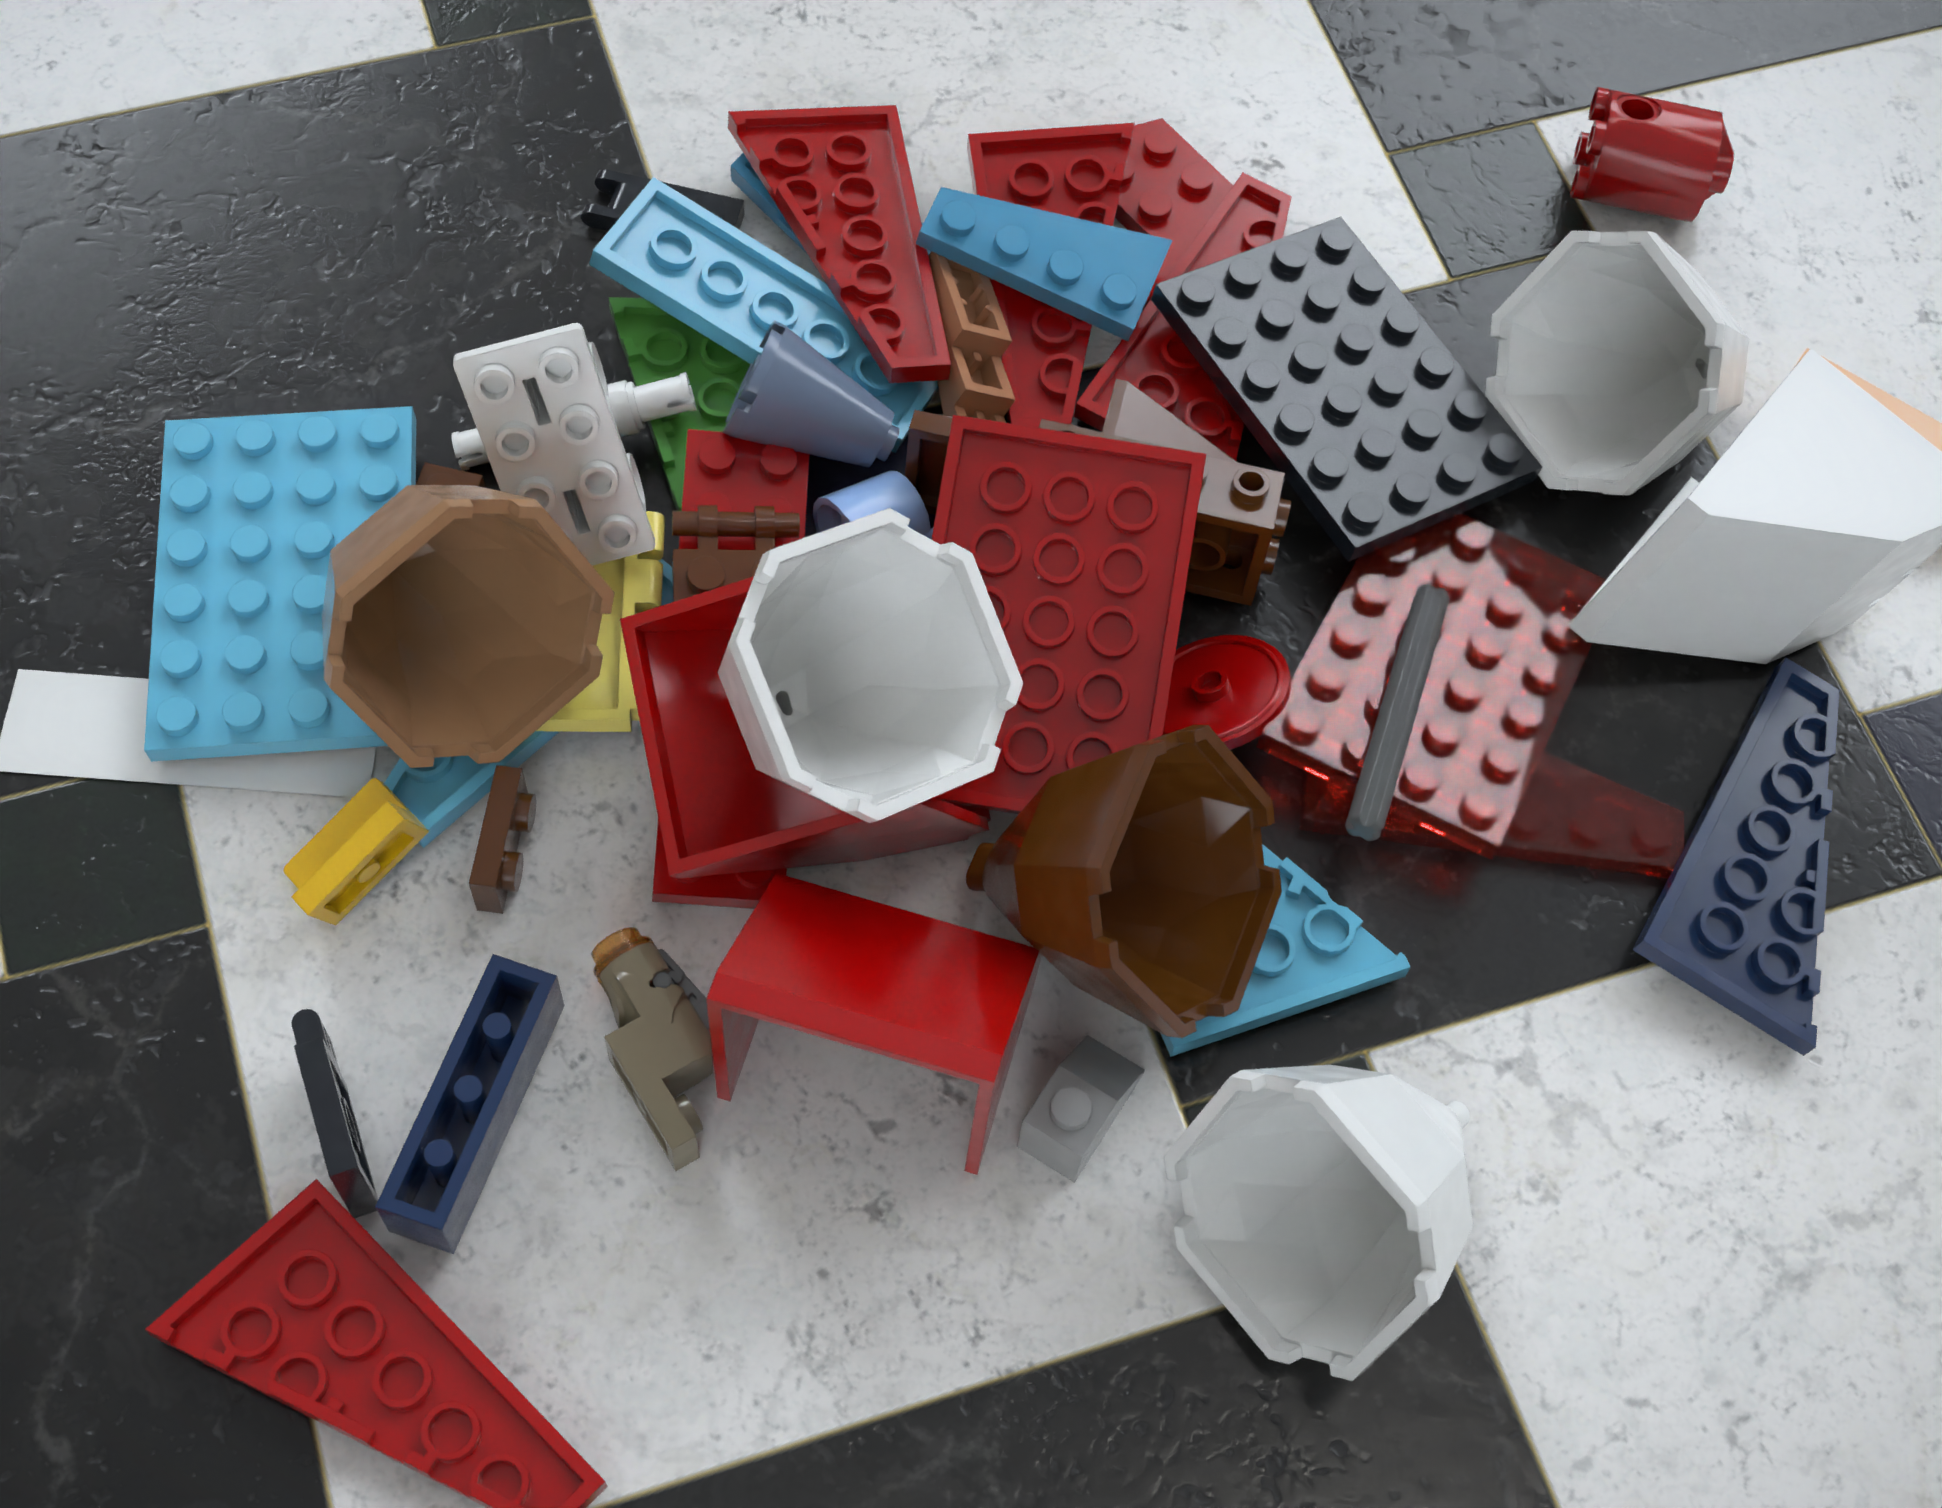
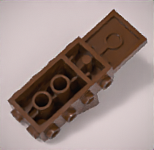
[905,379,1291,606]

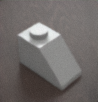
[1017,1035,1145,1183]

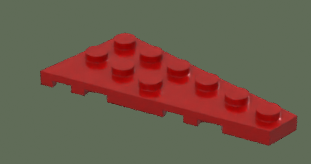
[967,122,1135,428]

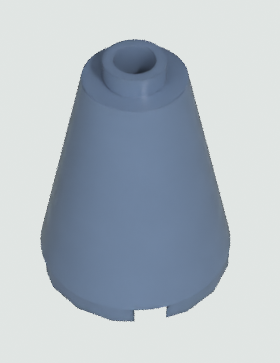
[723,320,900,468]

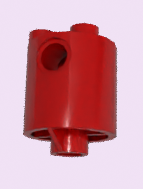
[1570,87,1734,223]

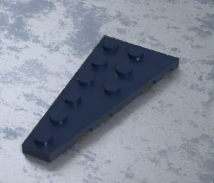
[1633,658,1840,1056]

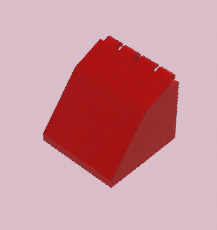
[620,576,991,878]
[706,873,1042,1175]

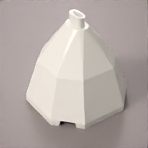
[1485,231,1749,495]
[718,508,1023,823]
[1164,1065,1473,1381]

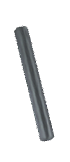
[1345,584,1450,841]

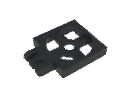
[291,1009,378,1218]

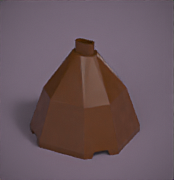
[966,725,1282,1038]

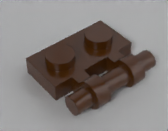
[672,505,800,602]

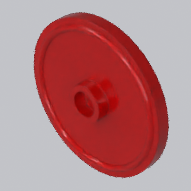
[1162,635,1293,750]

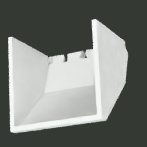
[1568,348,1942,664]

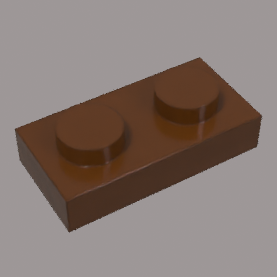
[469,765,536,914]

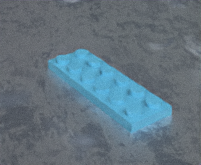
[589,177,939,453]

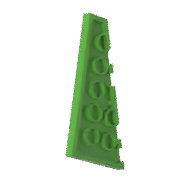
[608,297,750,511]

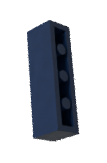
[375,954,565,1255]

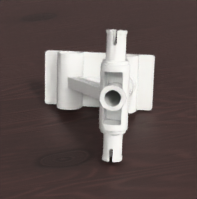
[451,323,696,566]

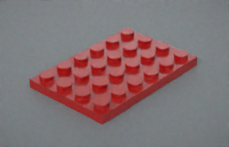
[932,415,1206,814]

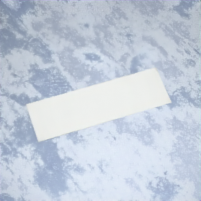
[0,669,377,797]

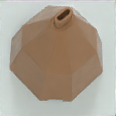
[322,485,615,768]

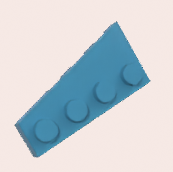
[915,187,1172,341]

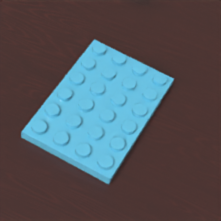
[144,406,416,762]

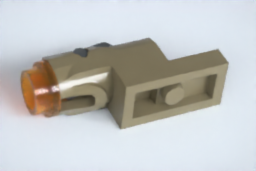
[591,927,713,1171]

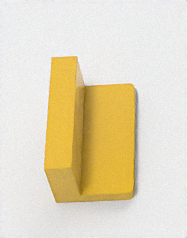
[283,778,429,926]

